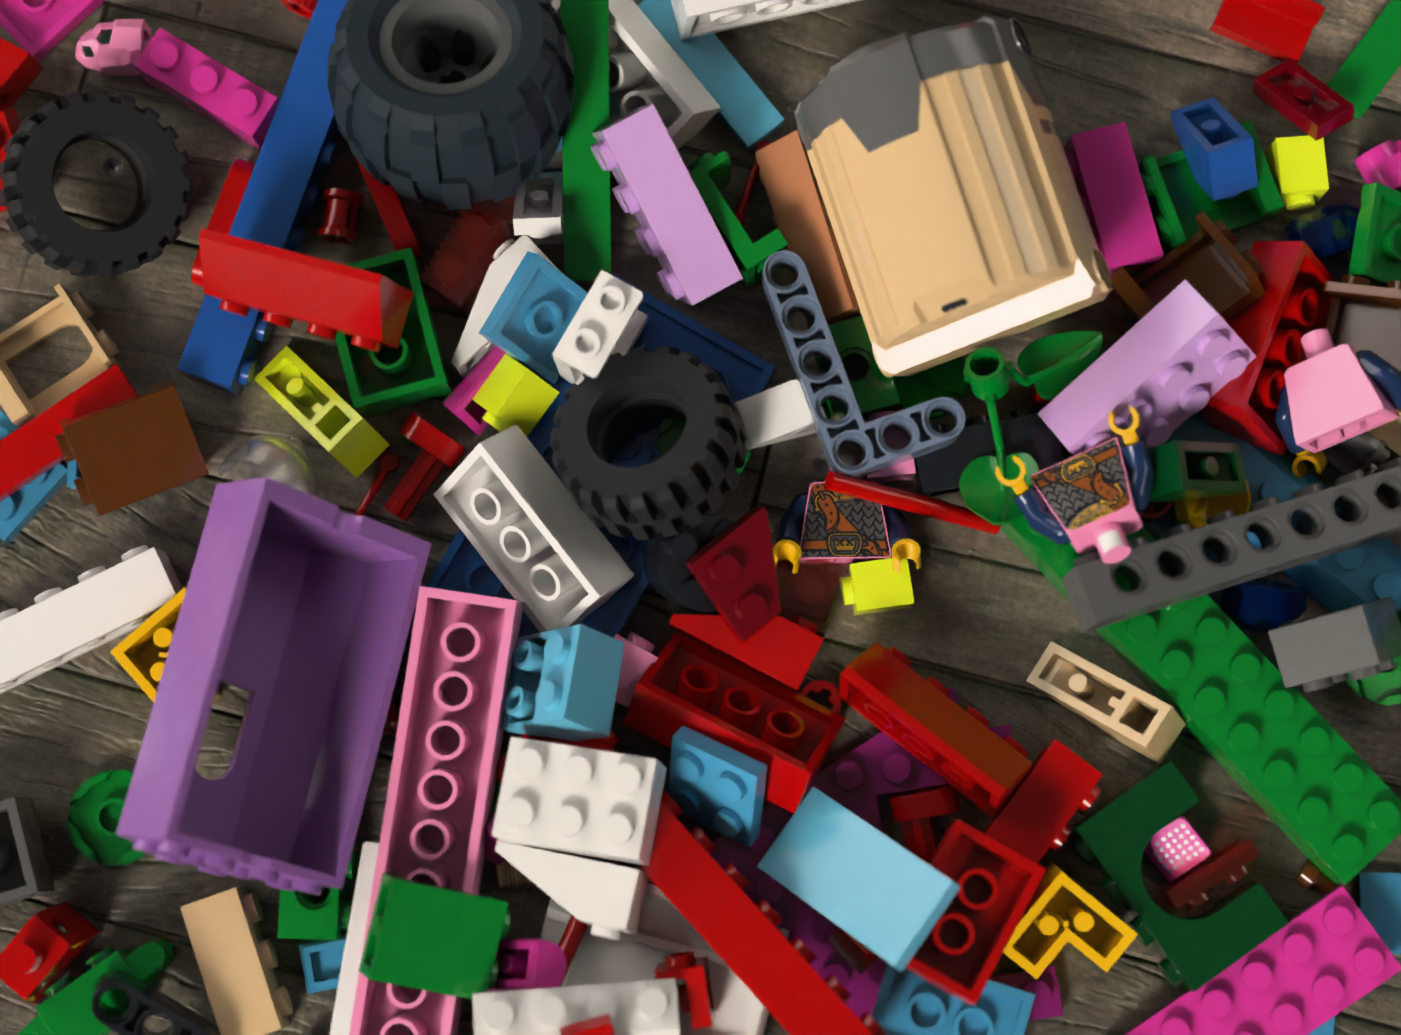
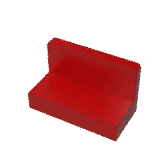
[1210,0,1325,63]

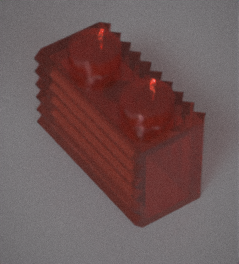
[419,203,512,314]

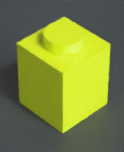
[1265,135,1329,210]
[472,353,560,437]
[840,558,915,616]

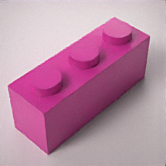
[134,27,279,151]
[1064,122,1164,274]

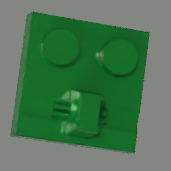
[1348,182,1401,288]

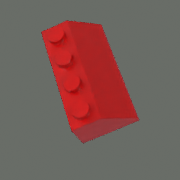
[199,228,414,352]
[1199,241,1336,455]
[623,631,846,814]
[839,642,1032,818]

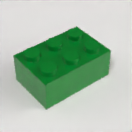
[336,247,453,418]

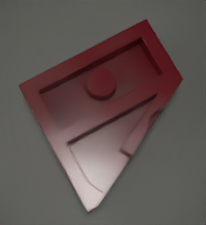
[685,505,781,641]

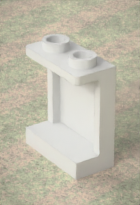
[552,270,649,385]

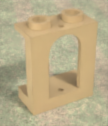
[0,283,119,427]

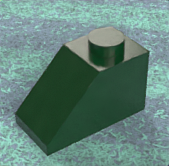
[1147,440,1247,502]

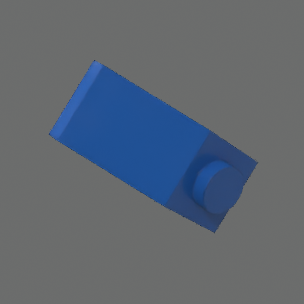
[1170,97,1258,201]

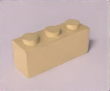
[180,886,293,1035]

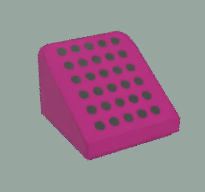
[1144,815,1212,883]

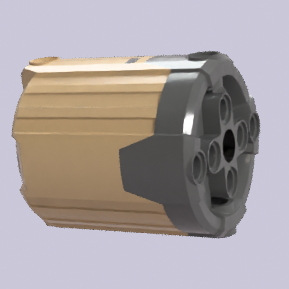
[794,16,1113,378]

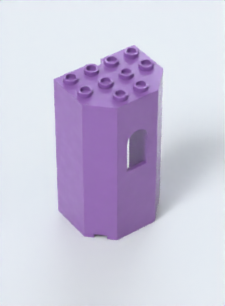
[116,477,432,895]

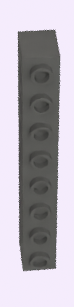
[1061,457,1401,634]

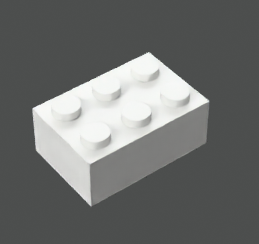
[491,737,667,867]

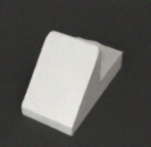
[513,172,564,245]
[734,379,827,450]

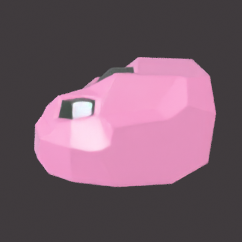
[76,19,152,76]

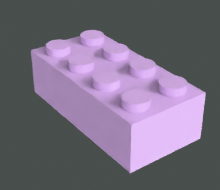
[590,104,743,306]
[1038,279,1257,456]

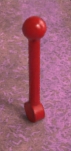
[734,141,770,227]
[354,452,400,516]

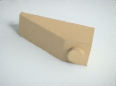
[1026,641,1185,764]

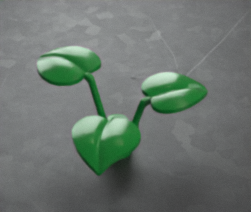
[893,331,1103,525]

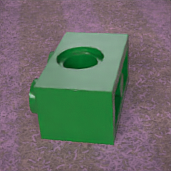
[814,316,900,420]
[277,851,356,940]

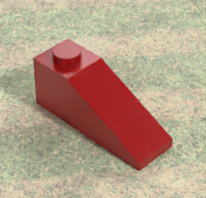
[669,614,824,692]

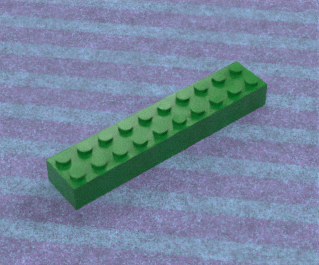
[1000,516,1401,885]

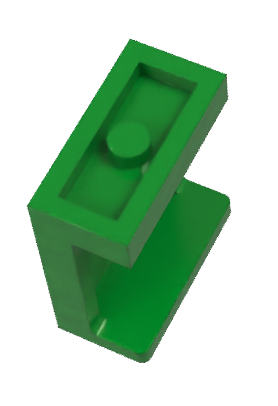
[1138,120,1284,253]
[689,150,788,292]
[358,872,511,999]

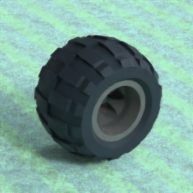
[327,0,575,210]

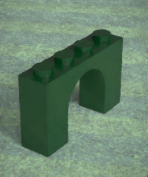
[1070,760,1289,992]

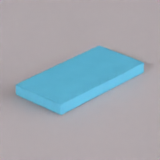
[757,786,961,972]

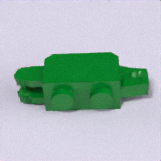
[17,939,177,1035]

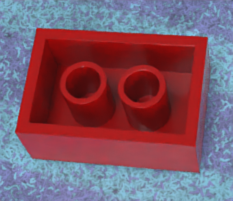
[905,819,1047,1005]

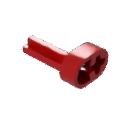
[383,411,466,522]
[889,785,960,864]

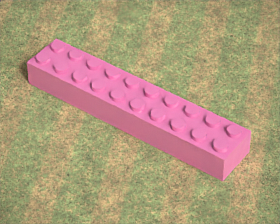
[349,586,524,1035]

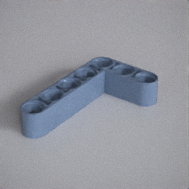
[762,250,966,478]

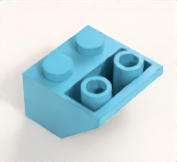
[501,624,625,742]

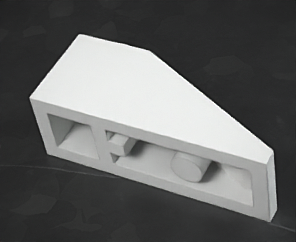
[451,235,560,378]
[495,841,649,941]

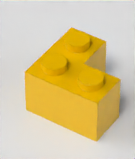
[110,587,222,703]
[1003,862,1138,980]

